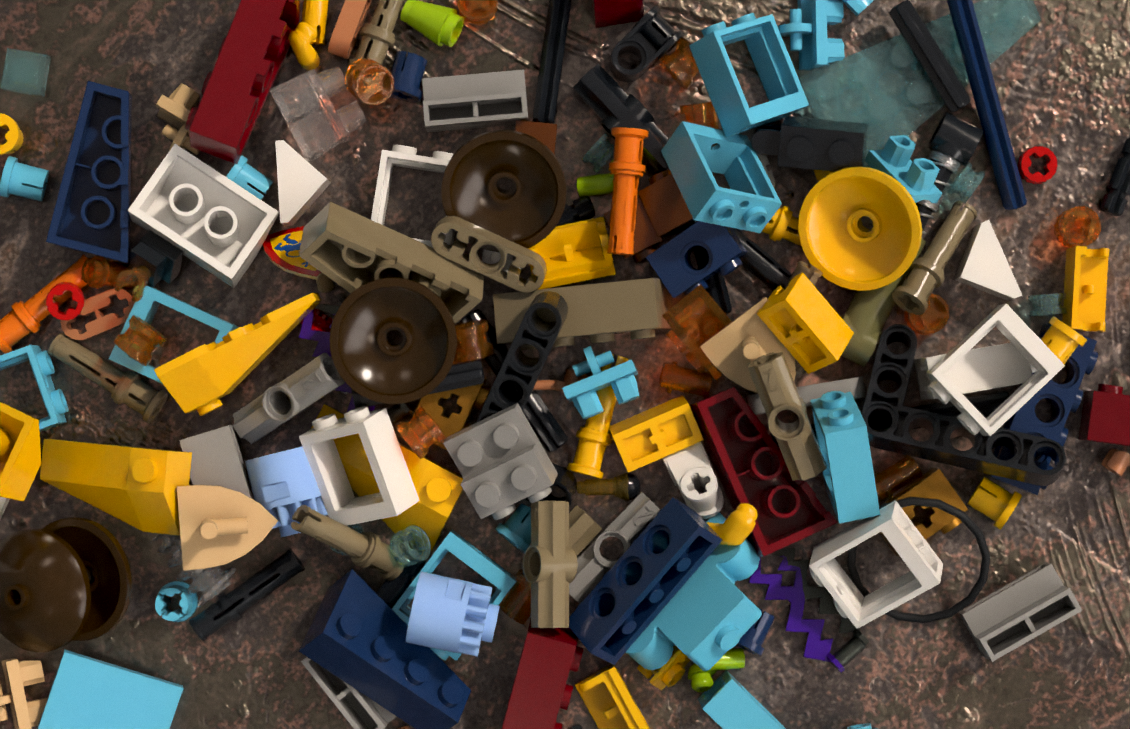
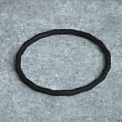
[847,497,990,623]

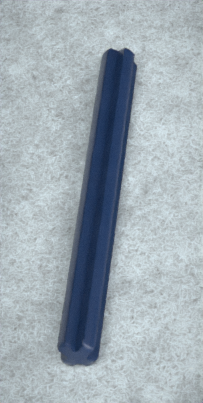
[947,0,1027,210]

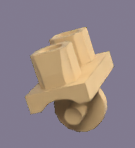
[156,83,200,155]
[0,658,47,729]

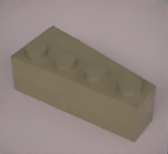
[299,202,484,324]
[493,278,675,350]

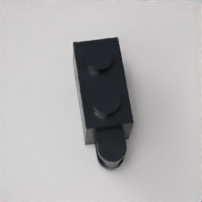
[751,116,868,172]

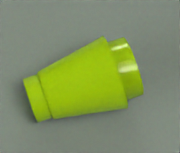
[400,0,464,47]

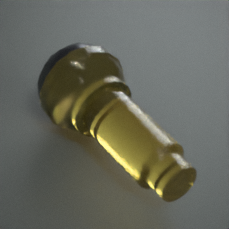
[577,472,640,501]

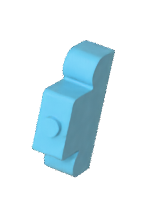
[625,512,762,671]

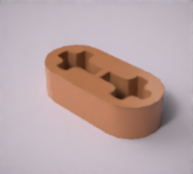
[328,0,372,59]
[60,288,136,341]

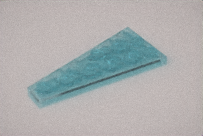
[799,0,1041,168]

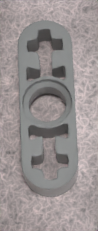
[746,376,866,415]

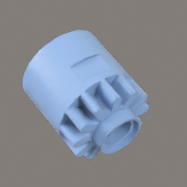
[245,447,328,537]
[406,571,500,657]

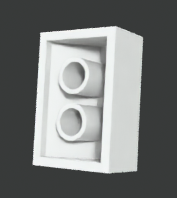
[127,144,279,288]

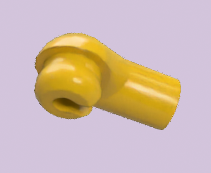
[288,22,320,70]
[707,503,758,546]

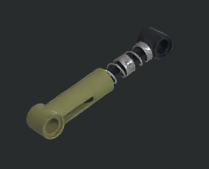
[841,112,984,367]

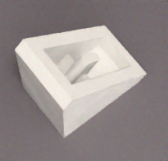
[275,140,331,226]
[954,220,1022,301]

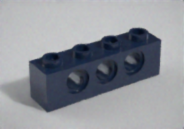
[984,323,1098,495]
[569,497,722,665]

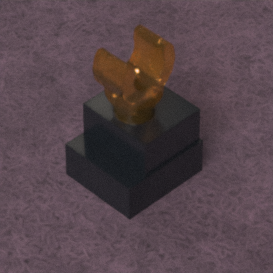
[115,230,184,302]

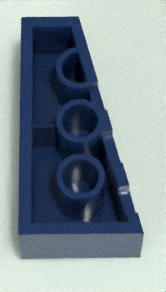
[46,81,132,263]
[299,569,471,729]

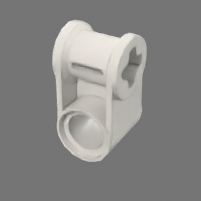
[662,442,724,519]

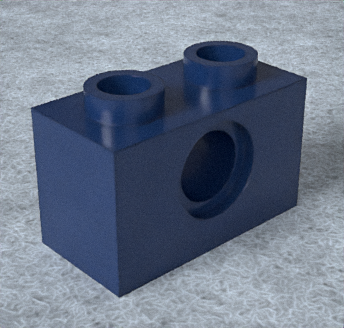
[646,221,748,300]

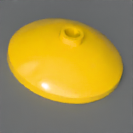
[798,167,922,291]

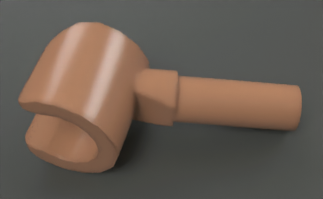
[533,369,588,391]
[1101,449,1130,477]

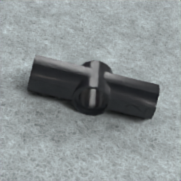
[573,64,669,175]

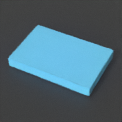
[37,649,184,729]

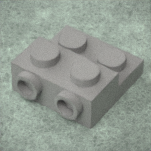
[443,403,558,520]

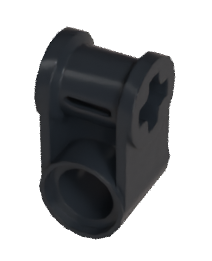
[609,5,685,82]

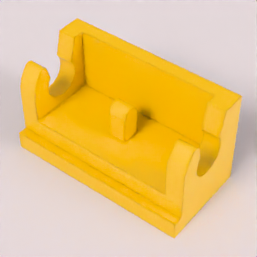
[527,217,616,290]
[1062,246,1110,333]
[757,272,854,374]
[609,395,704,473]
[574,664,650,729]

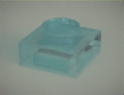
[1,48,51,97]

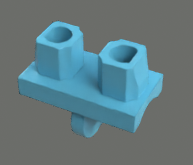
[778,0,845,71]
[865,135,942,203]
[562,346,640,420]

